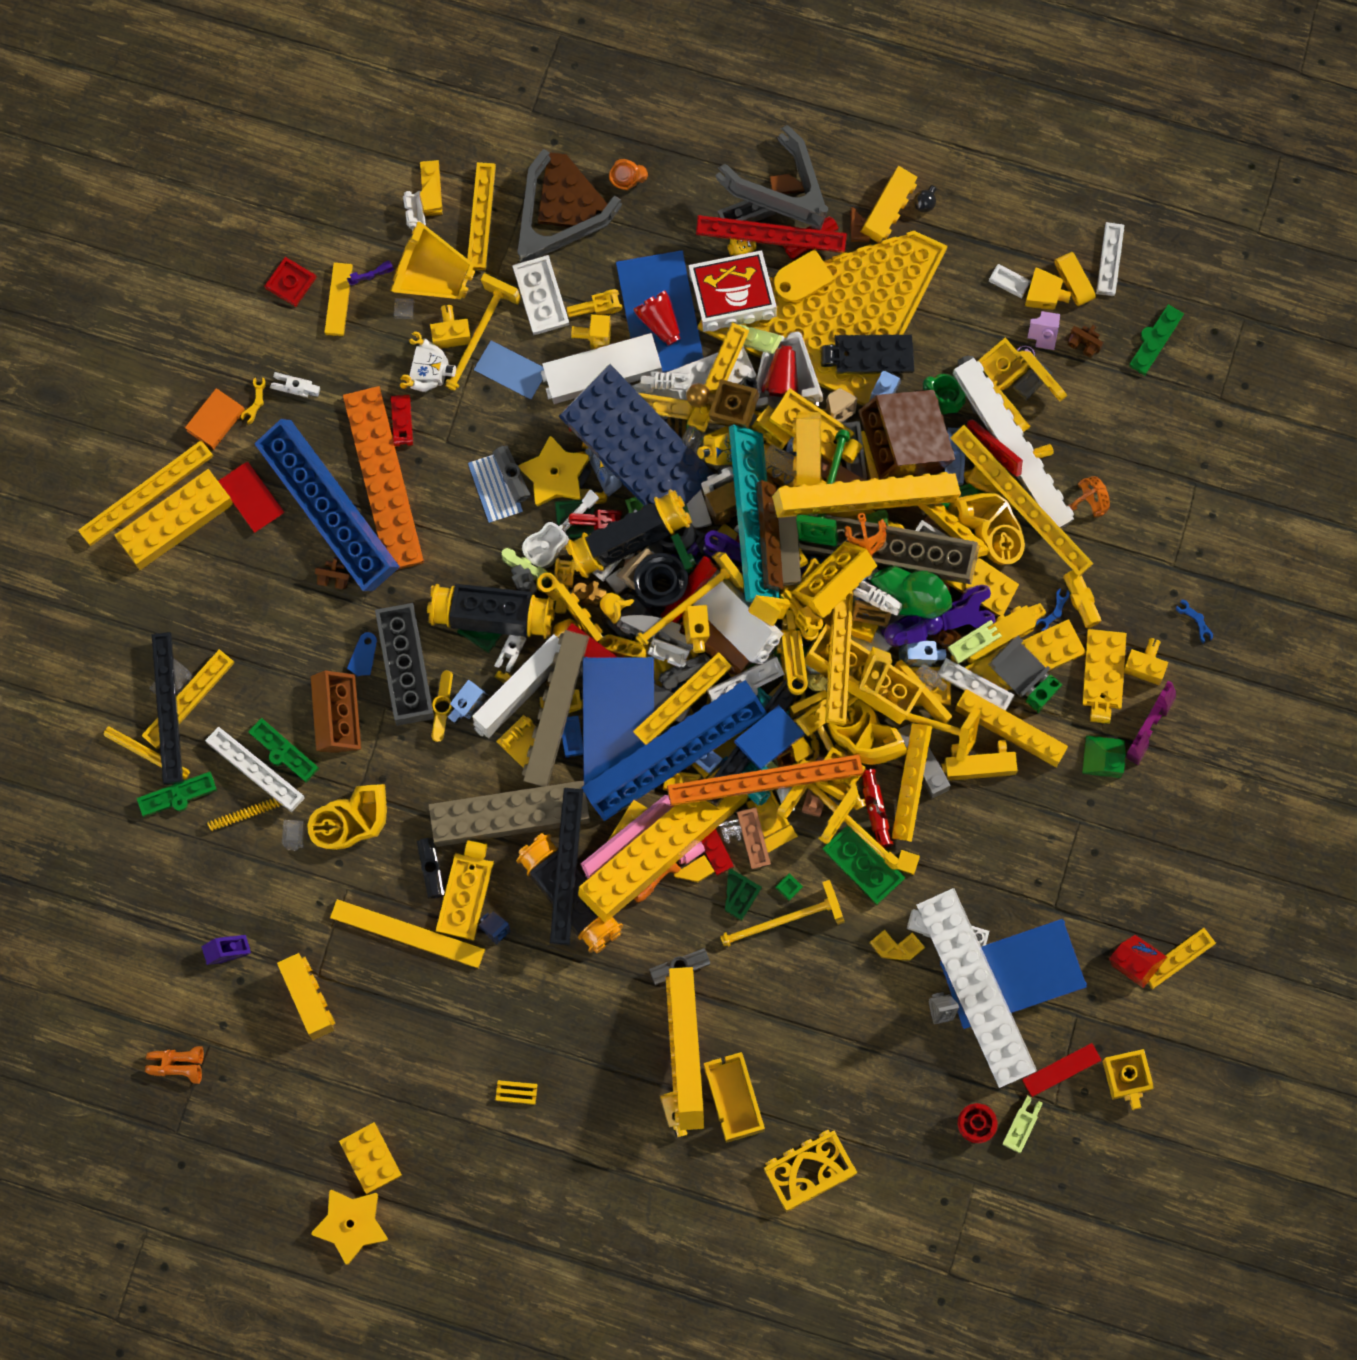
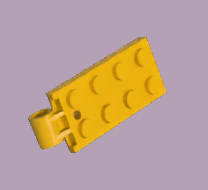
[768,388,863,463]
[941,557,1019,617]
[1082,629,1127,724]
[436,840,494,940]

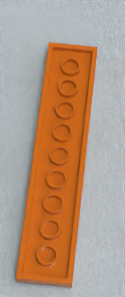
[343,386,424,570]

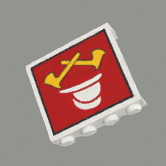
[689,250,777,332]

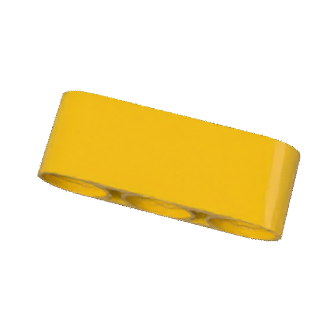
[1054,252,1096,306]
[599,635,650,657]

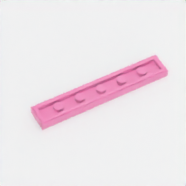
[581,795,674,879]

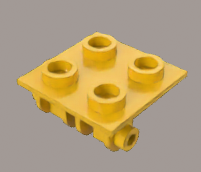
[496,715,536,768]

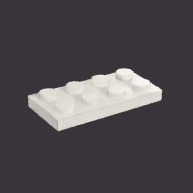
[512,255,569,335]

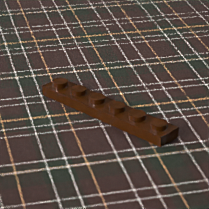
[756,480,784,592]

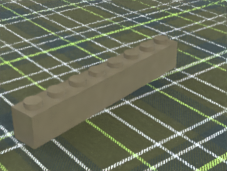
[522,630,590,787]

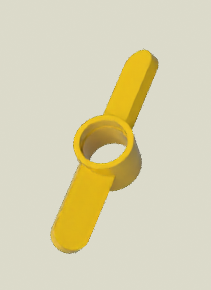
[431,670,453,742]

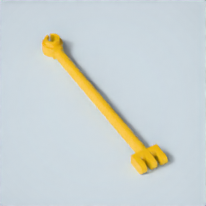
[792,762,898,870]

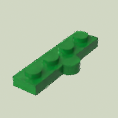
[1129,304,1184,376]
[248,718,319,783]
[136,772,217,817]

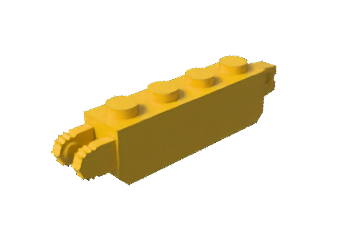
[950,603,1046,664]

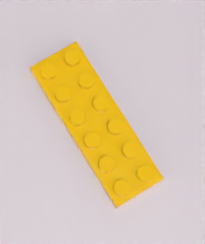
[965,619,1086,691]

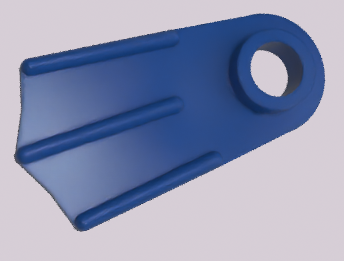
[347,632,377,677]

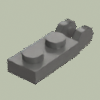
[658,653,711,689]

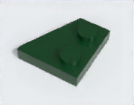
[671,534,697,576]
[725,868,762,922]

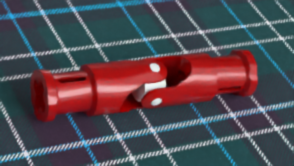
[861,769,893,848]

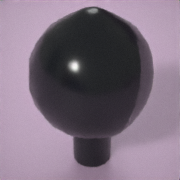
[914,185,937,213]

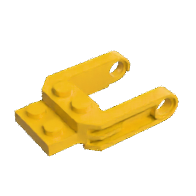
[978,337,1067,433]
[776,610,808,706]
[777,747,865,844]

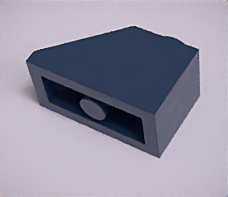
[479,911,510,945]

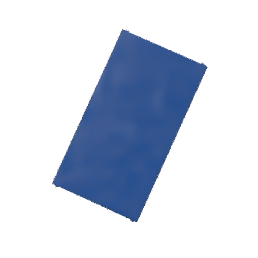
[616,250,704,373]
[583,657,654,785]
[940,919,1087,1029]

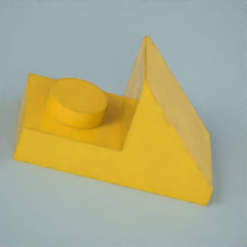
[748,595,791,626]

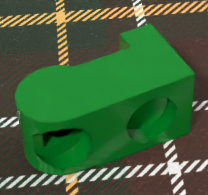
[1026,674,1063,713]

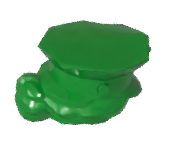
[923,374,966,414]

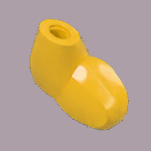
[948,493,1025,565]
[827,699,907,765]
[307,784,387,850]

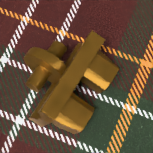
[573,581,607,607]

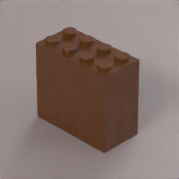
[858,390,955,480]

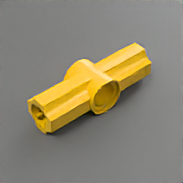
[1063,570,1102,628]

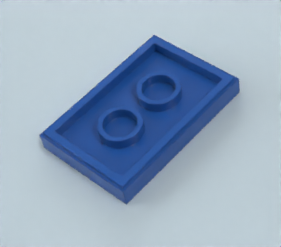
[734,705,805,770]

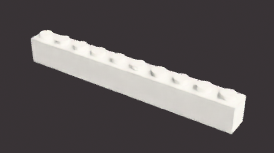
[953,358,1074,528]

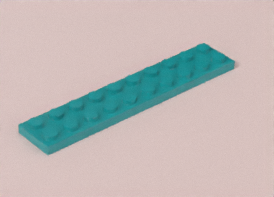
[729,424,779,603]

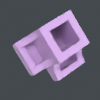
[1028,311,1060,350]

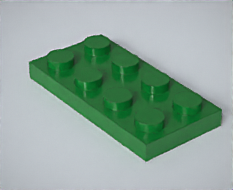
[822,825,905,906]

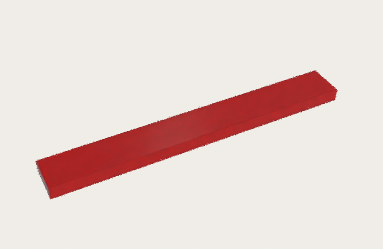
[696,215,847,253]

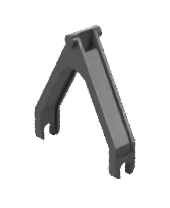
[716,125,828,230]
[517,149,622,263]

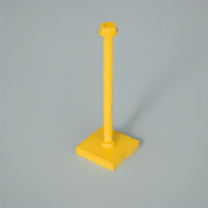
[445,273,521,391]
[635,552,744,647]
[789,690,866,810]
[860,699,981,761]
[720,880,845,947]

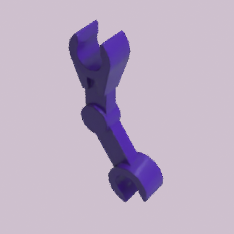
[347,260,394,285]

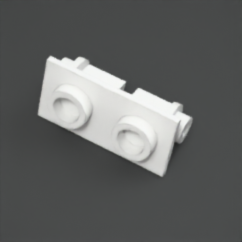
[403,191,426,231]
[647,638,690,668]

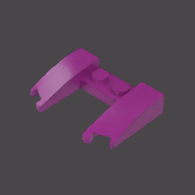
[1125,681,1176,765]

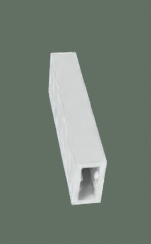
[541,333,662,404]
[693,569,784,664]
[472,634,561,739]

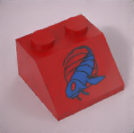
[1109,935,1167,988]

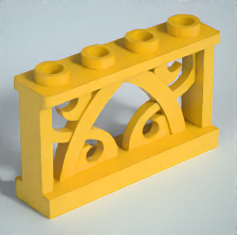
[763,1130,857,1213]

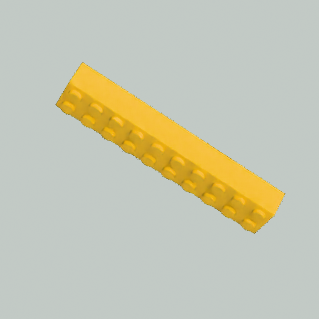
[578,767,748,923]

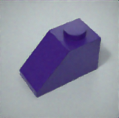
[201,935,251,965]

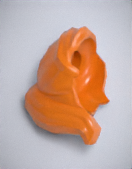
[609,159,648,191]

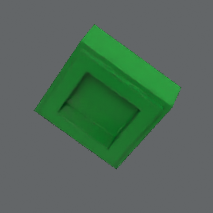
[775,873,803,901]

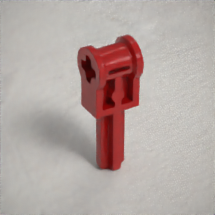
[568,510,622,530]

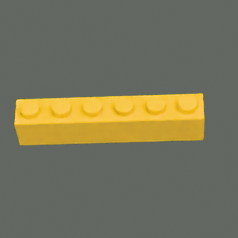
[955,689,1068,768]

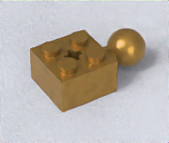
[686,379,759,429]
[705,476,774,525]

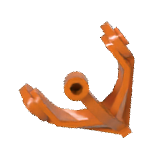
[1067,476,1110,518]
[844,513,887,557]

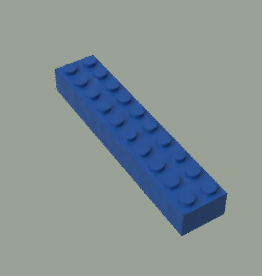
[254,419,400,591]
[581,680,767,821]

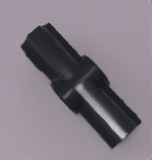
[417,838,445,899]

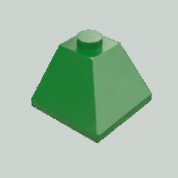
[1082,735,1125,778]

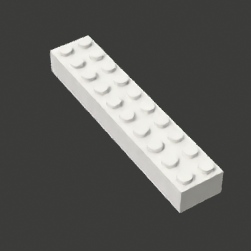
[917,888,1037,1088]

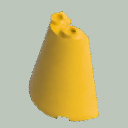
[390,221,475,299]

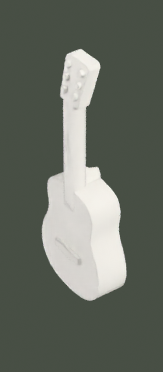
[522,490,599,569]

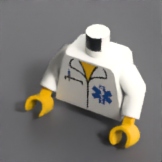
[400,332,456,392]

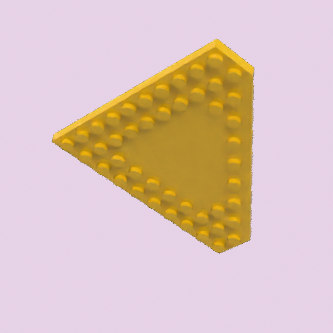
[697,231,948,406]

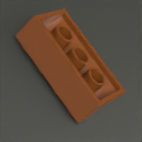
[311,670,361,753]

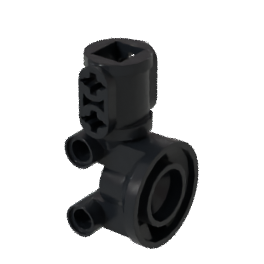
[601,553,689,641]

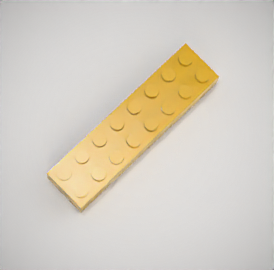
[666,967,704,1130]

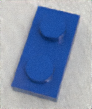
[562,716,584,758]

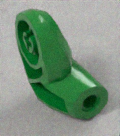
[868,566,952,619]

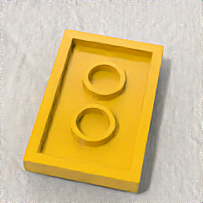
[339,1122,402,1195]

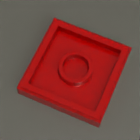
[264,257,317,307]

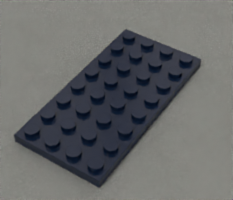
[559,364,715,508]

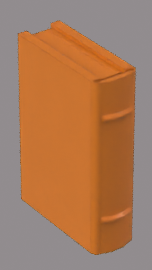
[185,388,245,450]

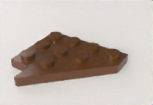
[538,152,608,227]

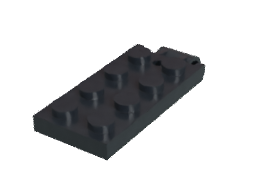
[820,335,914,374]

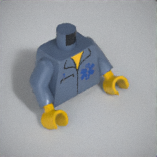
[576,448,622,504]

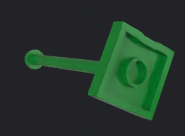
[796,429,850,546]

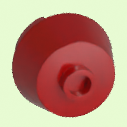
[958,1103,998,1143]

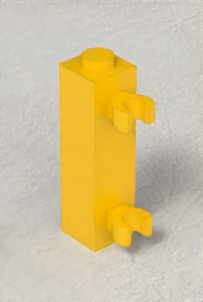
[941,740,1017,781]

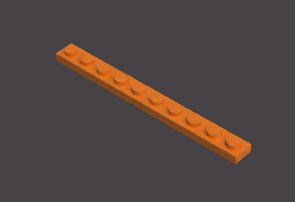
[667,755,863,806]

